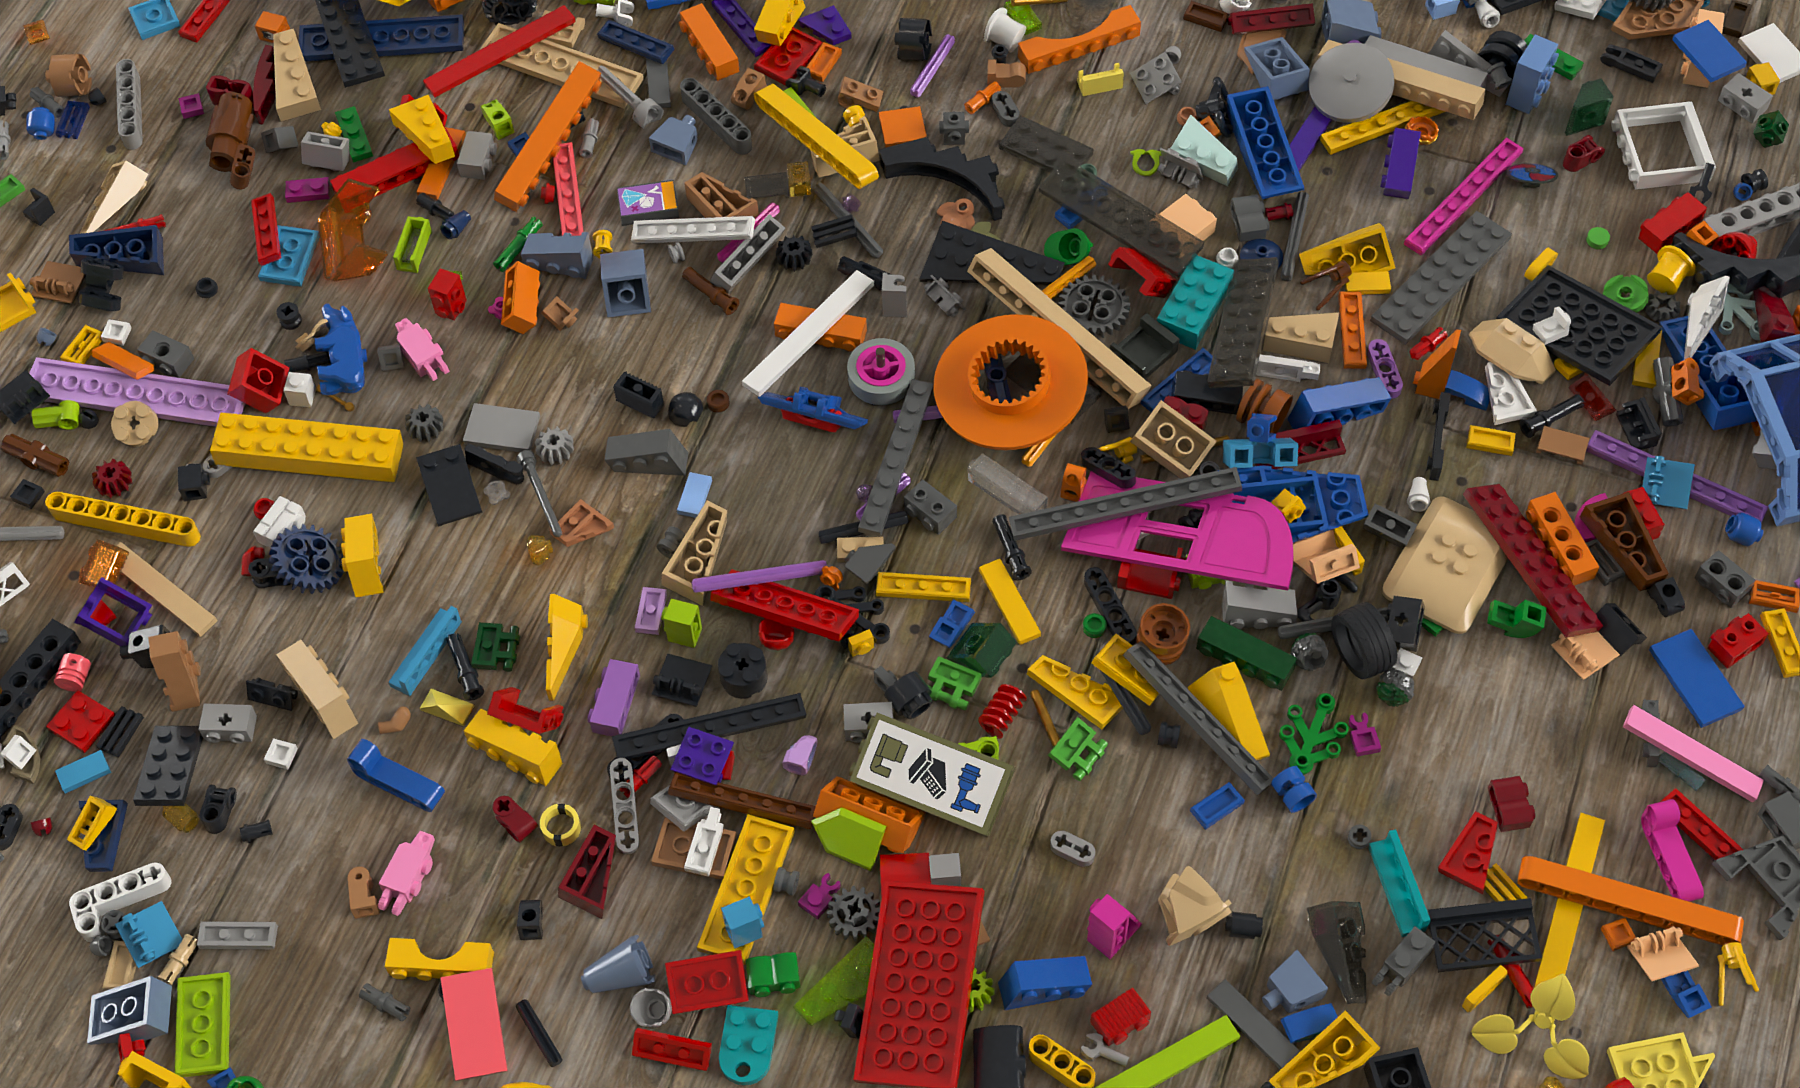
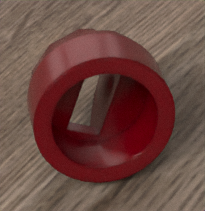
[30,817,52,837]

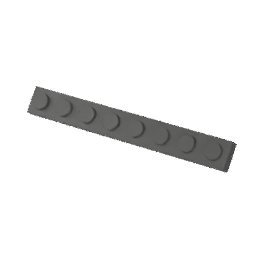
[858,379,934,537]
[1123,641,1274,796]

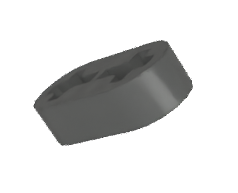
[992,91,1020,127]

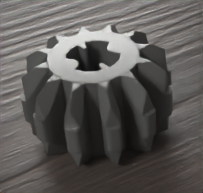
[405,404,444,442]

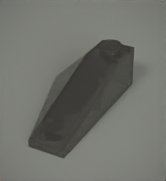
[1307,901,1366,1004]

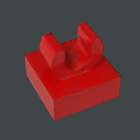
[117,1033,146,1062]

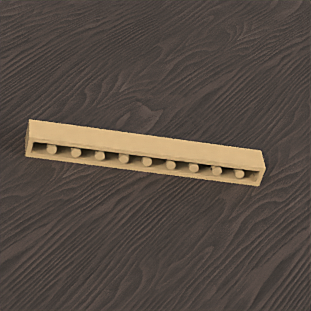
[967,248,1152,409]

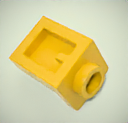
[1271,489,1306,523]

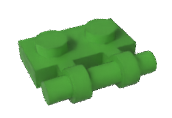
[928,656,982,710]
[1048,717,1108,781]

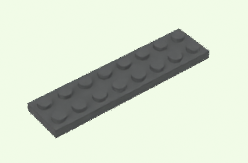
[1370,211,1512,345]

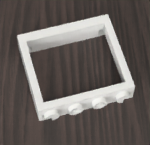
[1611,101,1716,190]

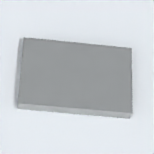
[463,403,540,452]

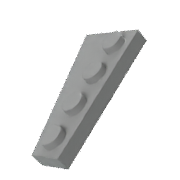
[1428,30,1509,97]

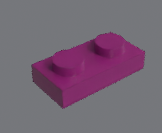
[285,177,330,203]

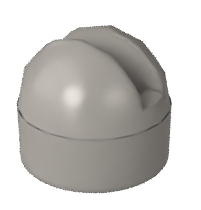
[1166,46,1181,64]

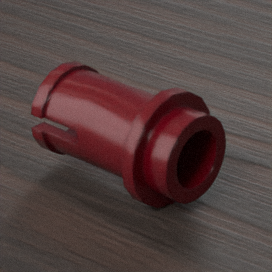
[1265,202,1293,221]

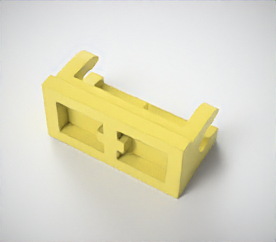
[1077,63,1124,96]

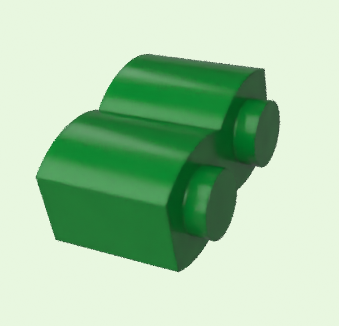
[745,952,801,997]

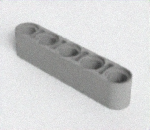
[116,59,143,150]

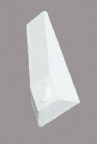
[1684,276,1730,360]

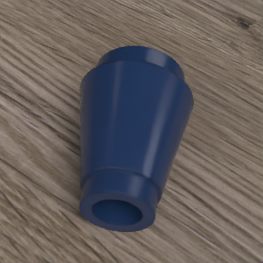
[440,210,471,239]

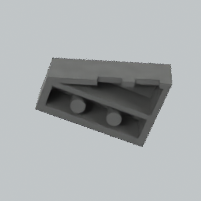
[604,429,688,476]

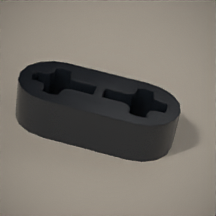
[0,804,23,851]

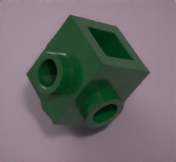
[1753,110,1789,148]

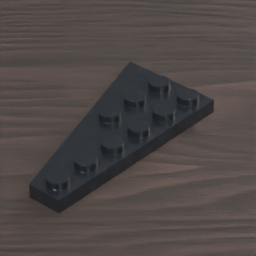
[919,221,1065,285]

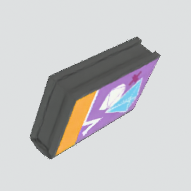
[617,180,679,226]

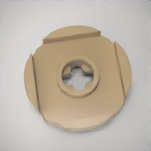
[111,401,158,447]

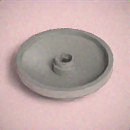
[1309,43,1394,123]

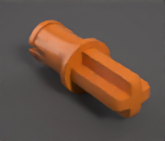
[964,81,1001,114]

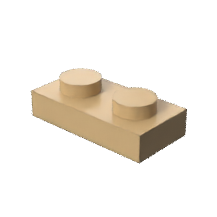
[837,537,884,563]

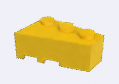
[389,95,455,164]

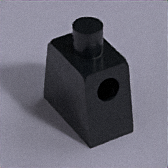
[119,625,170,668]

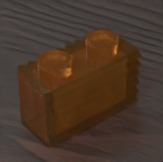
[78,539,129,589]

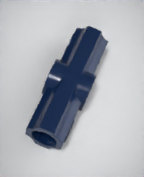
[984,353,1012,403]

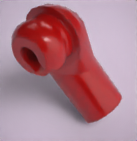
[241,546,265,576]

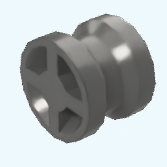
[773,867,800,896]
[101,910,125,941]

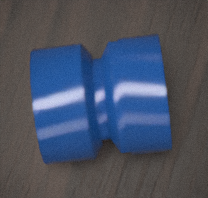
[1271,766,1317,813]

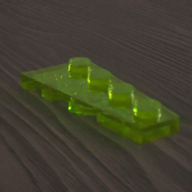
[793,936,874,1026]

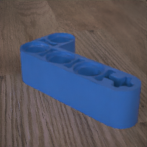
[347,739,445,812]

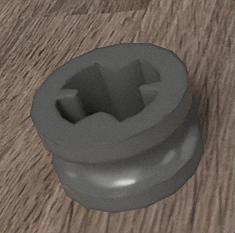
[1348,824,1371,849]

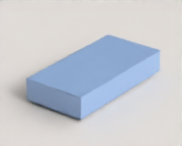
[677,472,712,518]

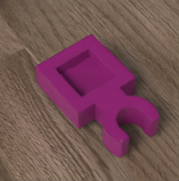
[1349,712,1381,757]
[798,873,841,920]

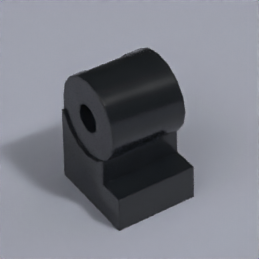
[1647,577,1685,617]
[517,899,543,940]

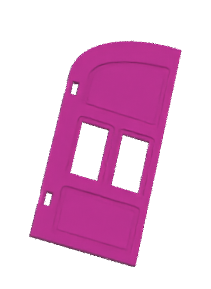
[1061,471,1294,591]

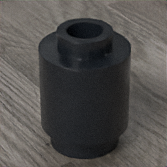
[1225,911,1263,939]

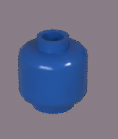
[26,107,55,140]
[1725,512,1763,546]

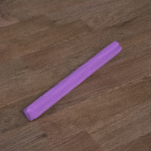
[692,560,827,593]

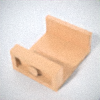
[1293,529,1360,584]

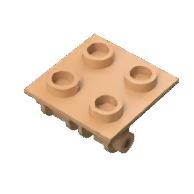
[1551,632,1620,680]
[1627,926,1699,982]

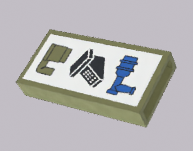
[849,712,1016,836]

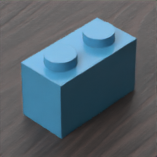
[721,896,765,949]

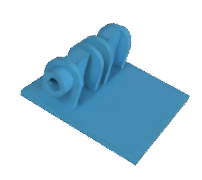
[1642,456,1695,509]
[115,901,183,968]

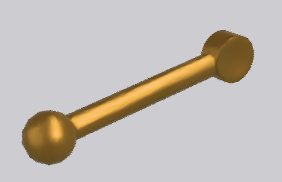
[316,384,355,412]

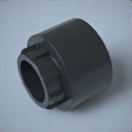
[884,671,932,719]

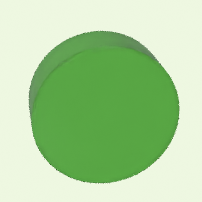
[1586,227,1610,249]

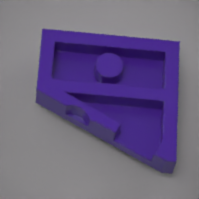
[798,5,852,45]

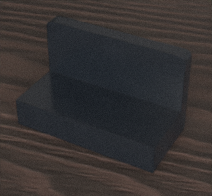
[1596,603,1647,657]

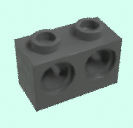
[1694,550,1756,608]

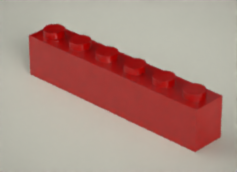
[330,128,459,211]

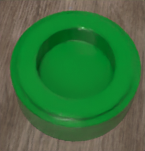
[1083,613,1107,638]

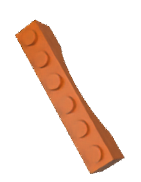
[1018,5,1141,74]

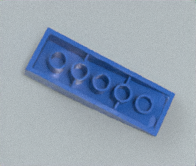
[1227,86,1304,199]
[1659,316,1757,430]

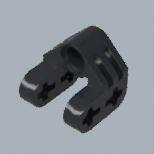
[78,256,124,311]

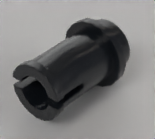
[992,44,1008,64]
[239,819,273,843]

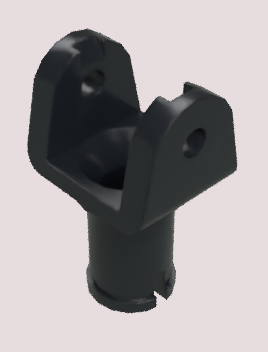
[785,66,826,97]

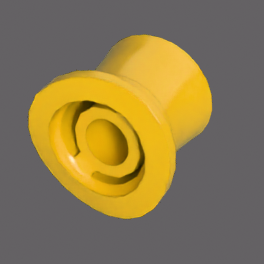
[1647,245,1696,295]

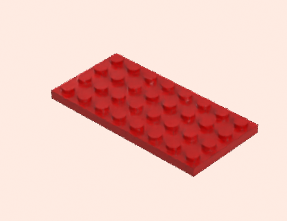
[853,881,985,1088]

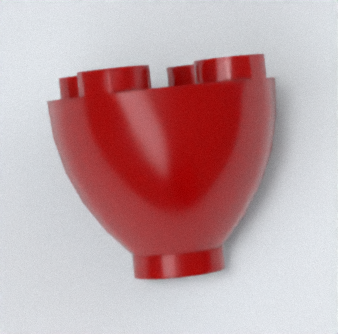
[1712,232,1757,259]

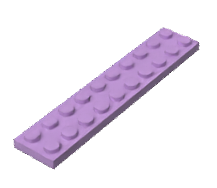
[29,357,245,427]

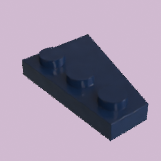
[79,800,128,872]

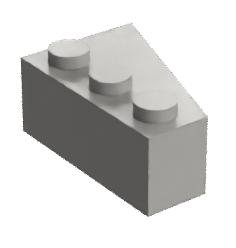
[1221,580,1297,629]

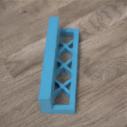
[388,606,462,696]

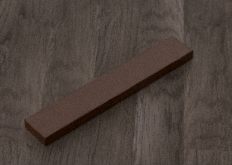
[668,772,816,829]

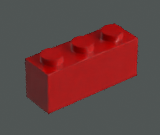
[1638,192,1707,254]

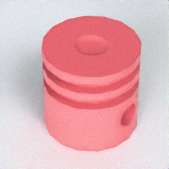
[54,653,91,692]

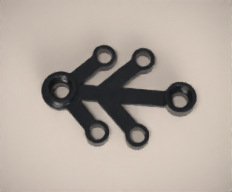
[814,585,890,648]

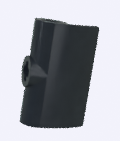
[973,1025,1026,1088]

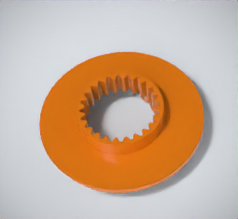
[934,314,1088,450]

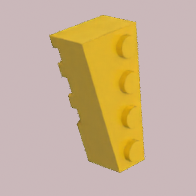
[464,709,563,786]

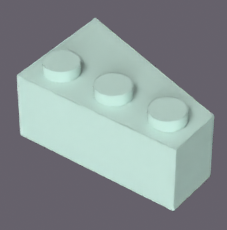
[1170,115,1238,186]

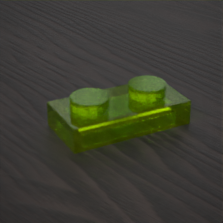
[1004,1,1042,36]

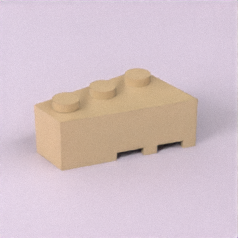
[811,116,880,178]

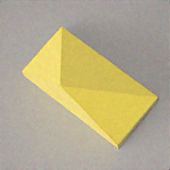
[420,689,474,726]

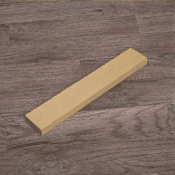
[103,542,217,637]

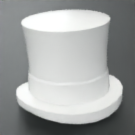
[984,7,1026,53]

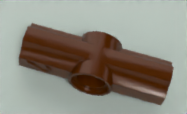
[1,434,70,477]

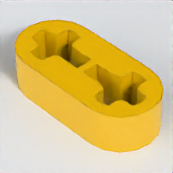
[1524,247,1558,282]

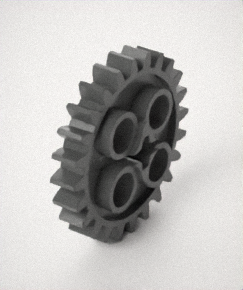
[1058,274,1130,338]

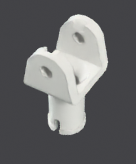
[596,0,634,27]

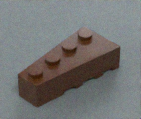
[1579,492,1669,591]

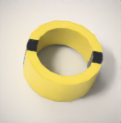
[540,804,581,847]

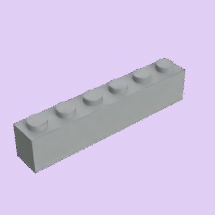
[1365,35,1488,88]

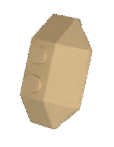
[1469,318,1556,384]

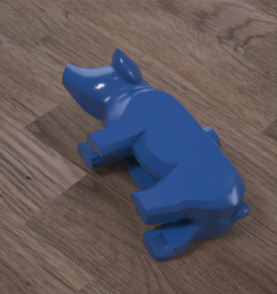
[315,304,368,395]

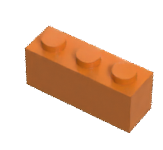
[501,261,540,334]

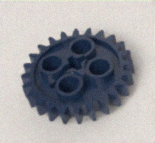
[269,524,345,594]

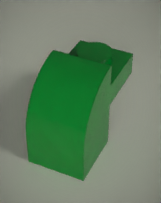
[1487,599,1547,638]

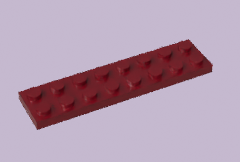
[1463,484,1603,638]

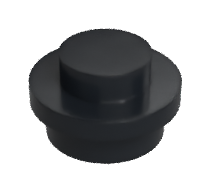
[196,277,218,298]

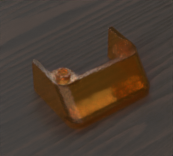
[318,178,388,282]

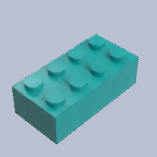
[1157,254,1234,350]

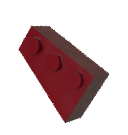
[558,824,616,919]

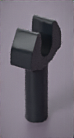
[1689,162,1715,204]

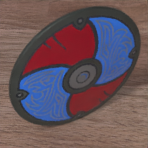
[1506,163,1559,188]

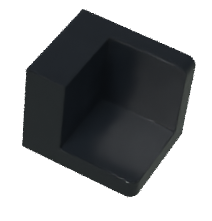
[22,188,55,226]

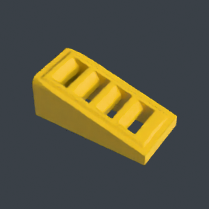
[67,795,117,851]

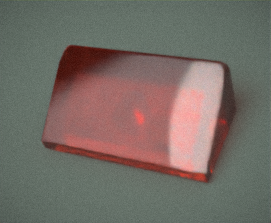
[1568,374,1616,421]

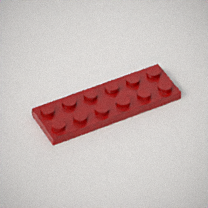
[710,569,859,642]

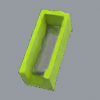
[393,216,432,273]

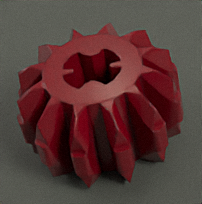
[92,459,133,499]

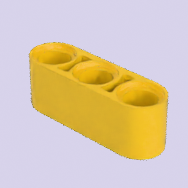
[1029,1035,1095,1088]

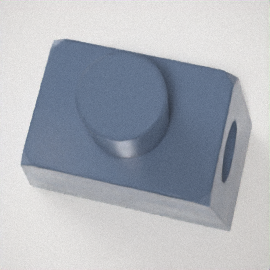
[649,115,698,165]
[1262,950,1328,1013]

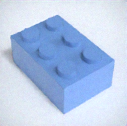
[1506,35,1559,114]

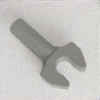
[1080,1033,1130,1067]

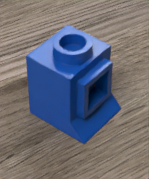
[1247,413,1277,443]

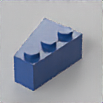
[998,956,1092,1010]

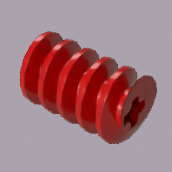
[978,684,1027,739]

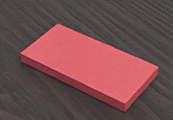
[440,968,508,1081]

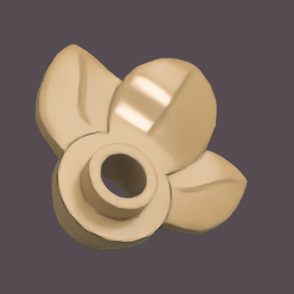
[295,319,328,352]

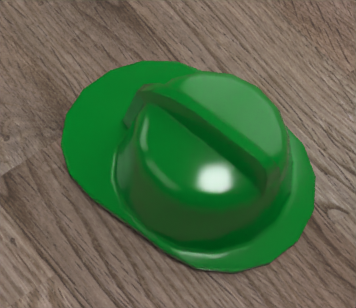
[1044,228,1094,265]

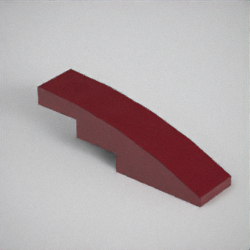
[253,45,276,125]

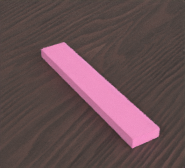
[1623,705,1764,803]

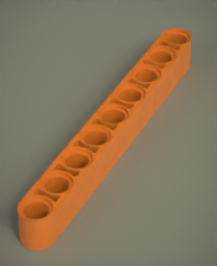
[1517,856,1744,946]

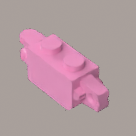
[395,318,450,381]
[378,831,435,916]

